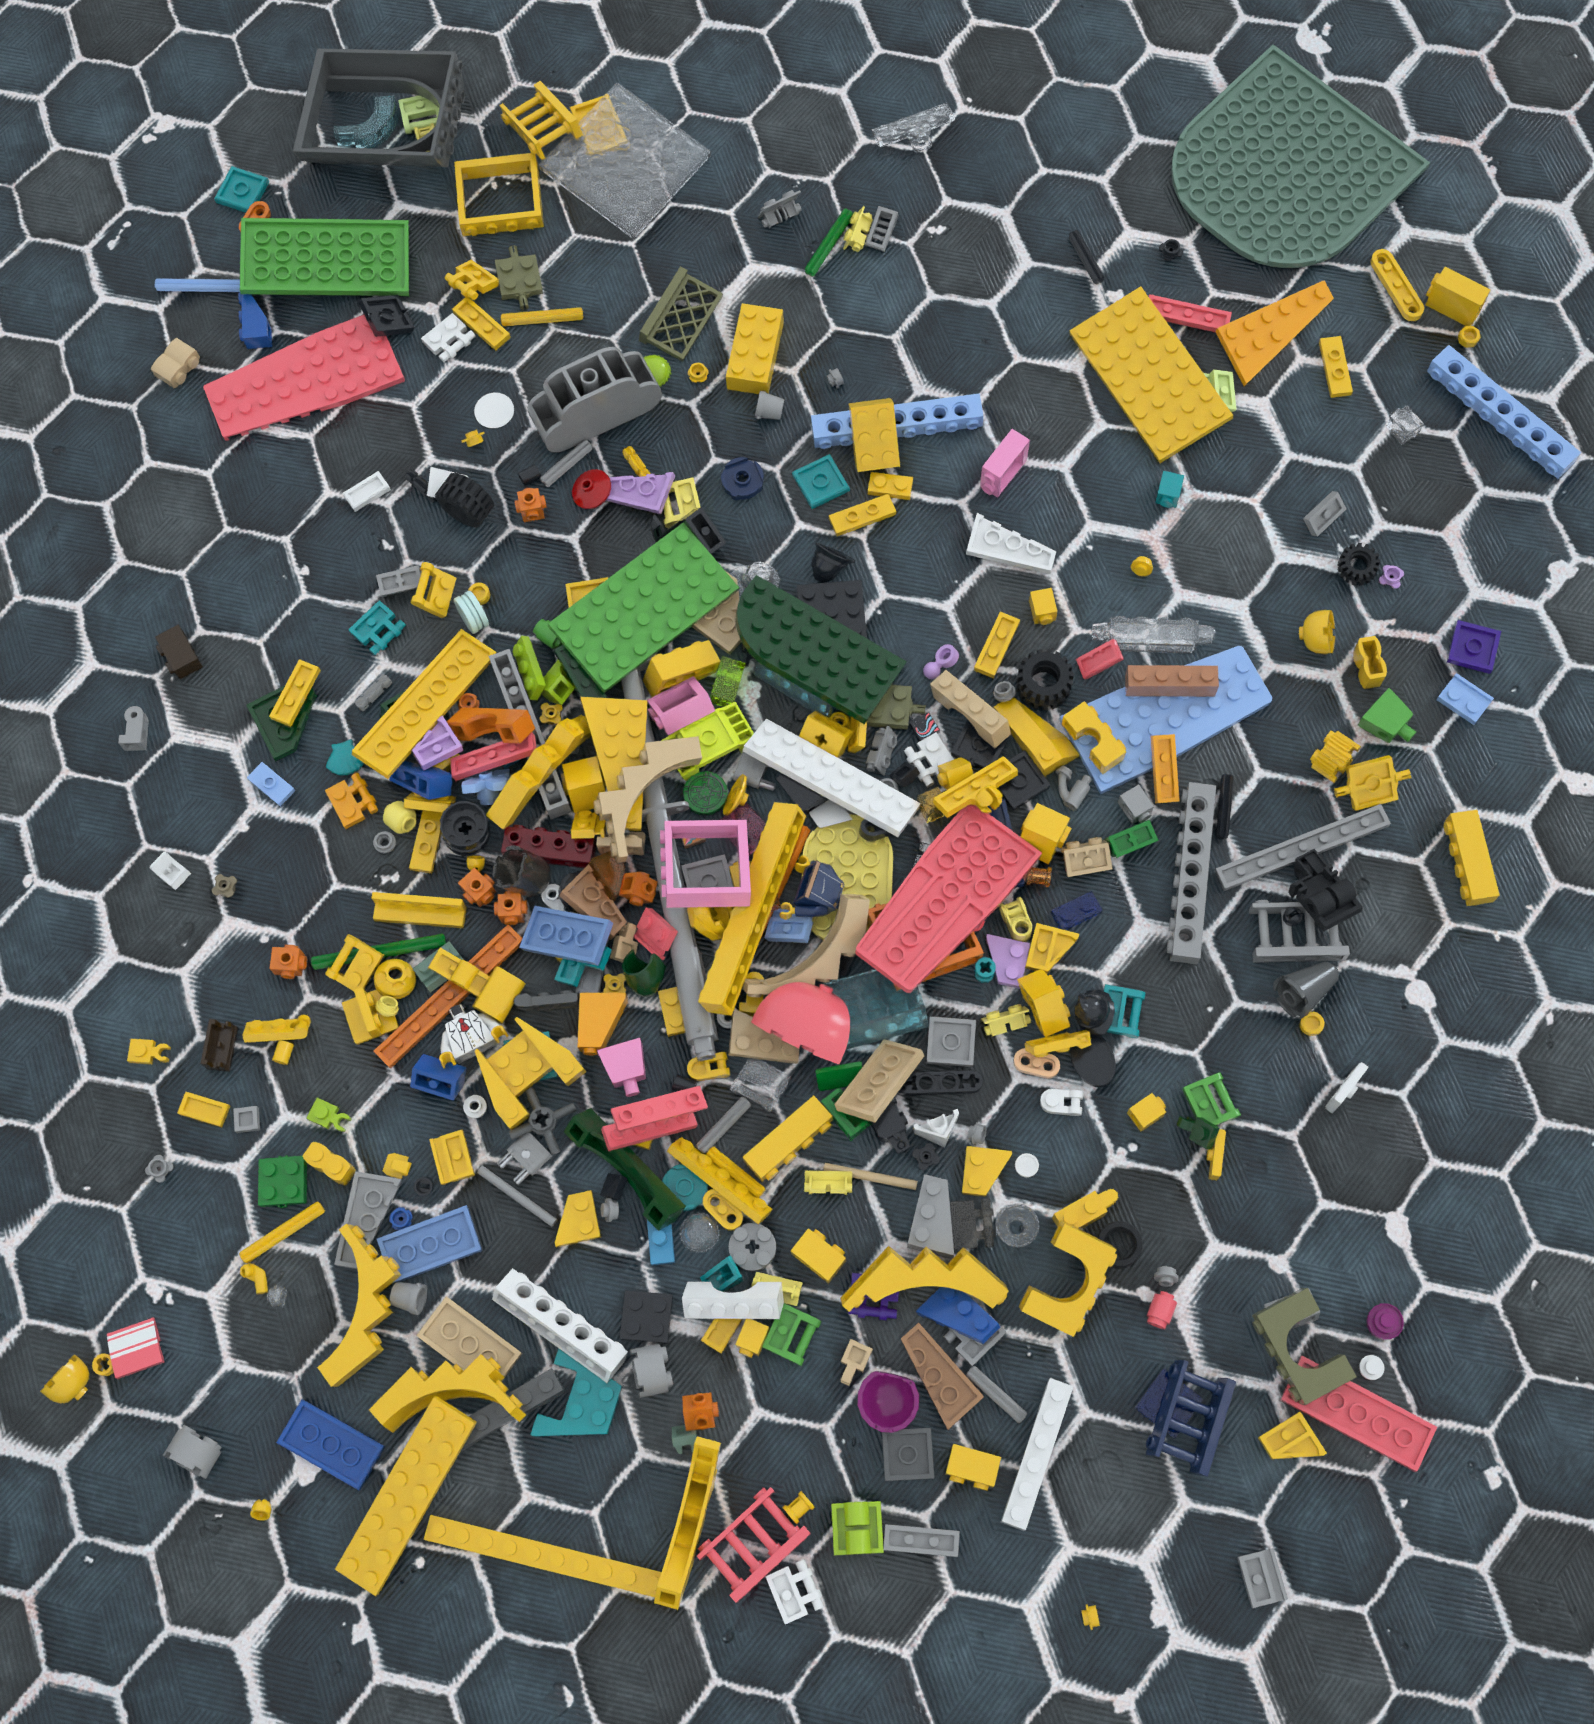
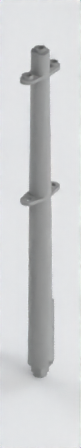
[621,654,719,1061]

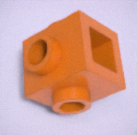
[515,488,547,522]
[458,867,496,907]
[618,872,658,906]
[494,891,528,925]
[269,945,307,979]
[682,1392,719,1431]

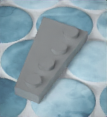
[334,1171,403,1269]

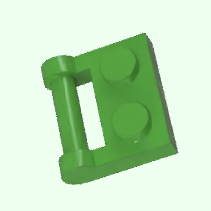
[1182,1072,1241,1126]
[762,1304,822,1366]

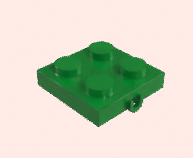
[258,1155,307,1208]

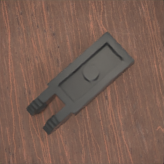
[514,990,579,1012]

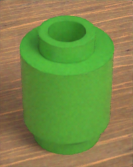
[533,619,563,650]

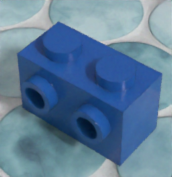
[410,1054,466,1101]

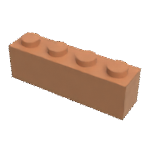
[1125,665,1219,697]

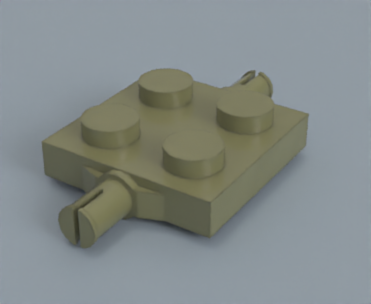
[495,245,543,310]
[867,685,926,730]

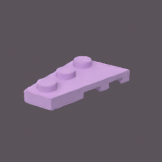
[606,472,675,514]

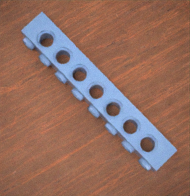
[1427,345,1581,479]
[811,393,983,449]

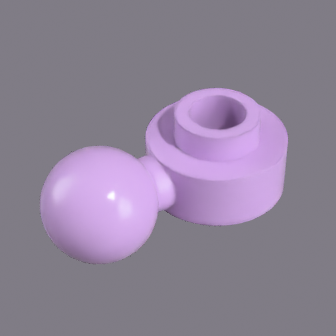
[923,644,959,679]

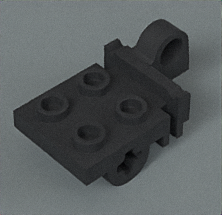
[1288,849,1363,932]

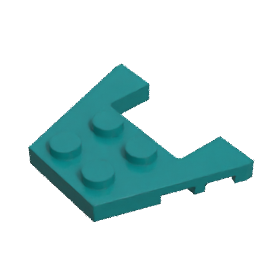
[531,1348,623,1437]

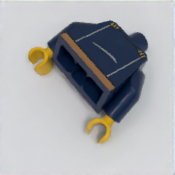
[780,855,844,920]

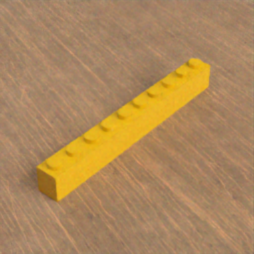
[698,802,806,1016]

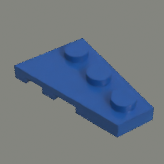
[916,1287,1000,1344]

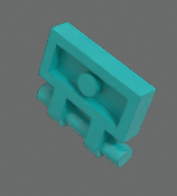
[348,600,406,655]

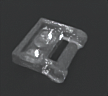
[730,1058,791,1113]

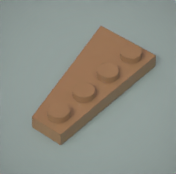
[901,1323,984,1430]

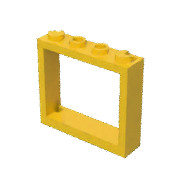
[454,153,544,236]

